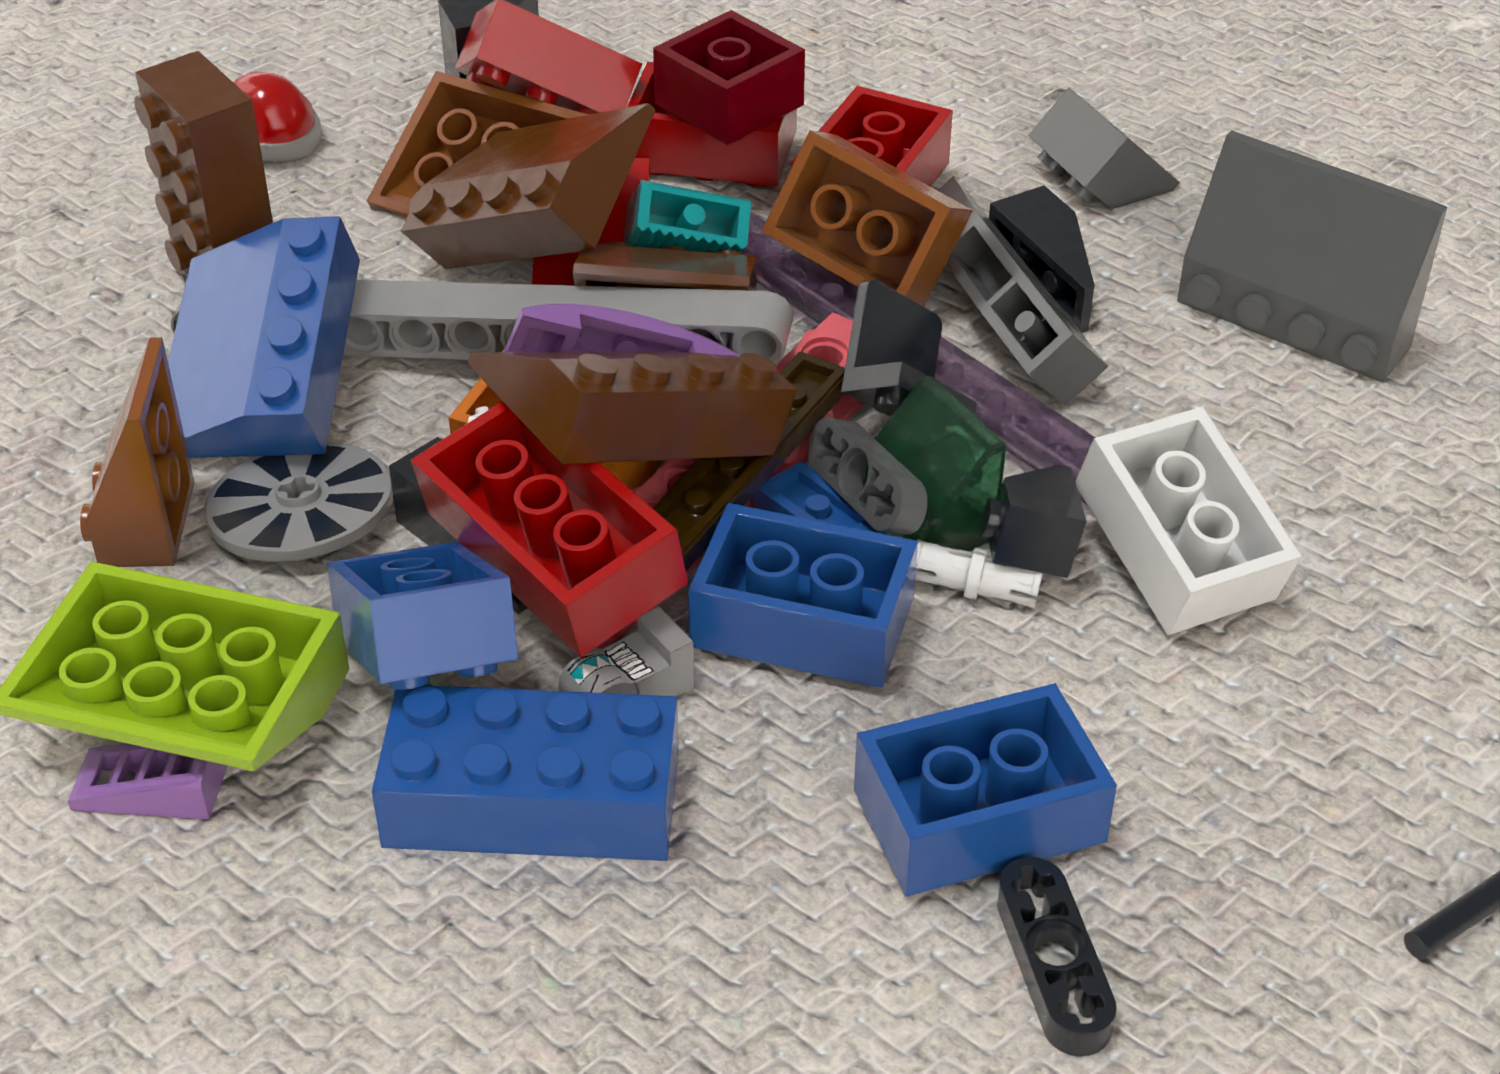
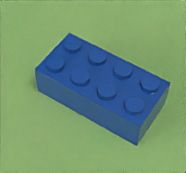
[372,685,679,861]

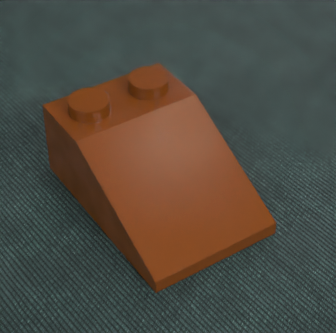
[80,337,194,567]

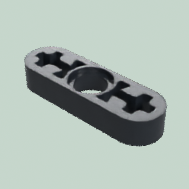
[997,857,1117,1056]

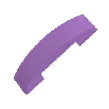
[504,304,740,356]

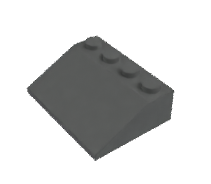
[1177,130,1447,383]

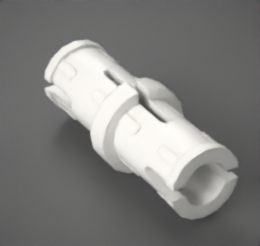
[915,539,1043,608]

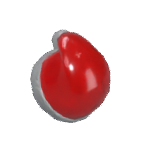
[233,71,322,162]

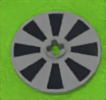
[205,442,393,562]

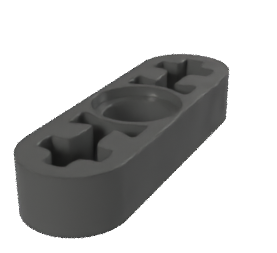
[808,417,928,535]

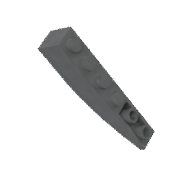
[938,176,1109,406]

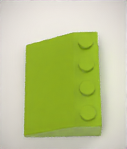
[0,561,350,772]

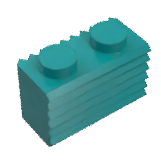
[623,180,751,253]

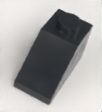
[981,465,1087,578]

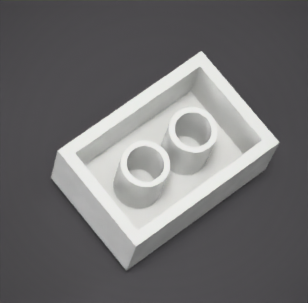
[1075,406,1302,635]

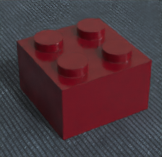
[653,10,805,146]

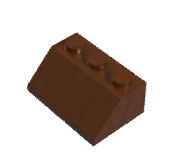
[573,241,757,291]

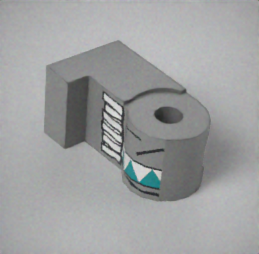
[558,606,694,697]

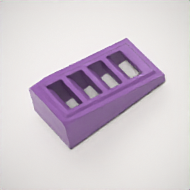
[68,743,227,819]

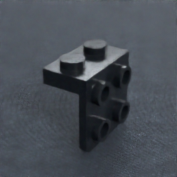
[841,279,977,435]

